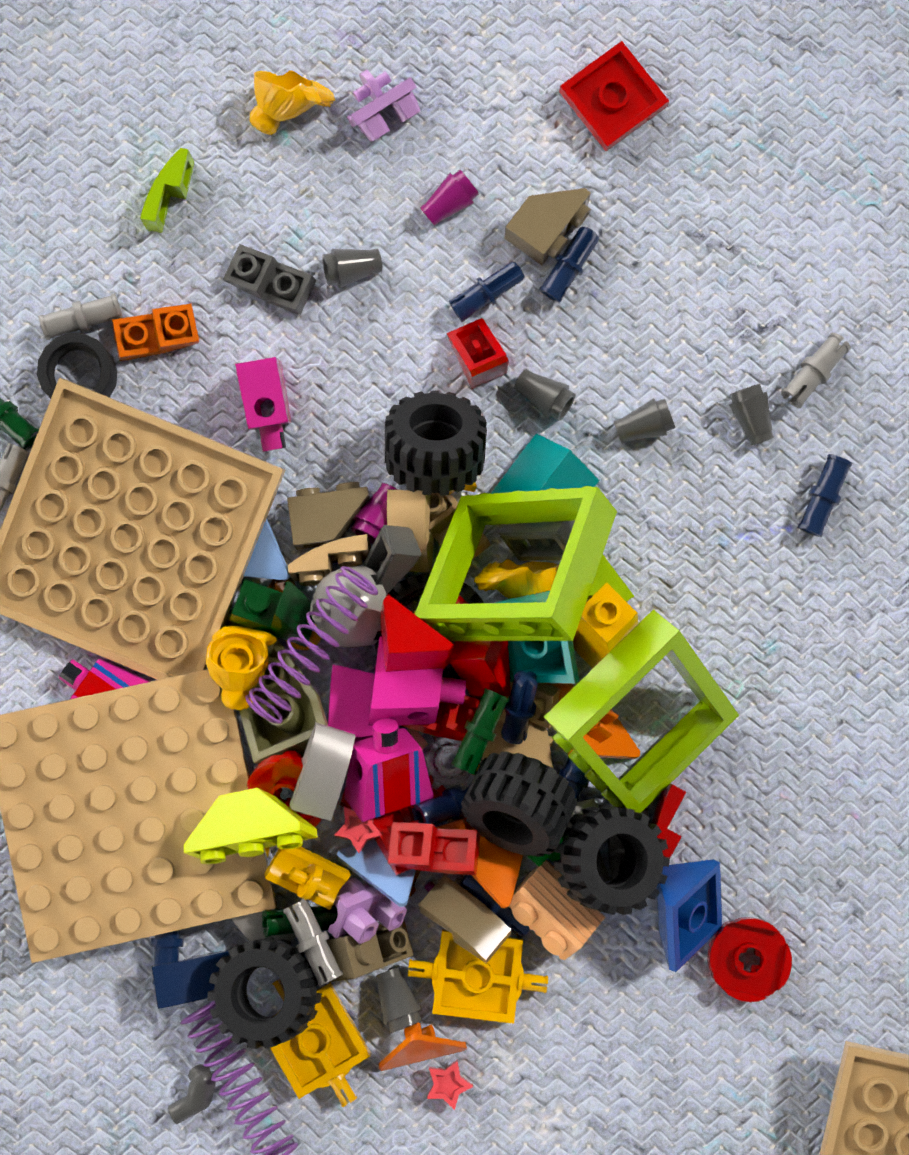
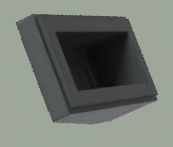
[499,520,575,561]
[362,525,422,594]

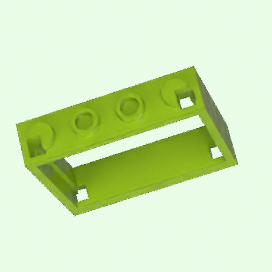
[415,486,617,641]
[544,610,739,813]

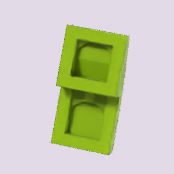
[140,148,195,233]

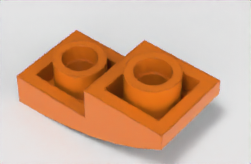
[112,303,199,362]

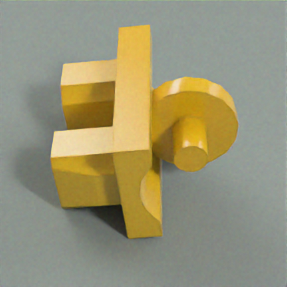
[264,847,351,910]

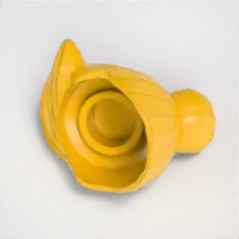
[249,70,336,135]
[474,559,559,599]
[206,626,277,710]

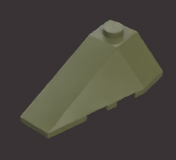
[223,609,328,765]

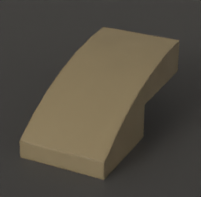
[418,875,511,964]

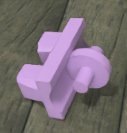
[346,70,420,142]
[328,878,407,944]

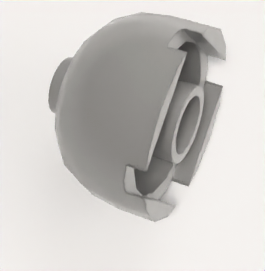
[310,566,386,648]

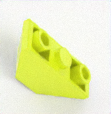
[183,788,318,864]

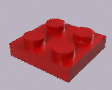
[559,41,669,151]

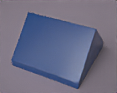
[656,859,722,972]

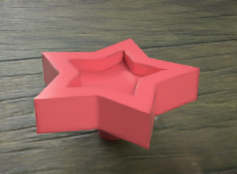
[335,807,382,853]
[427,1059,473,1110]

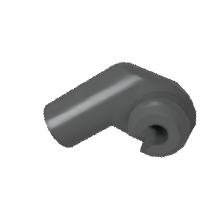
[168,1064,216,1124]

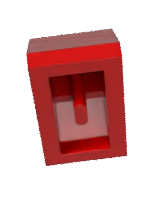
[447,318,509,389]
[380,594,454,672]
[450,641,511,696]

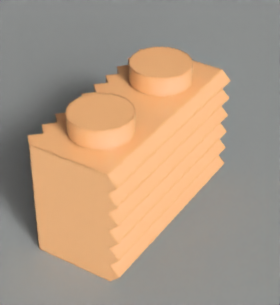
[509,859,605,960]

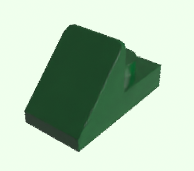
[230,579,315,647]

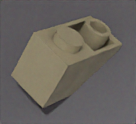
[504,188,591,266]
[287,482,370,550]
[326,920,414,983]

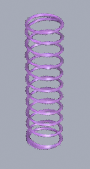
[246,566,378,724]
[180,1001,298,1155]

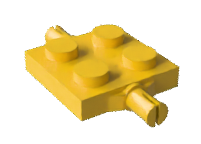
[407,929,548,1024]
[270,979,371,1107]

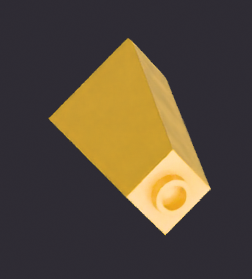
[573,582,639,669]

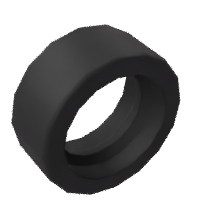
[37,333,117,399]

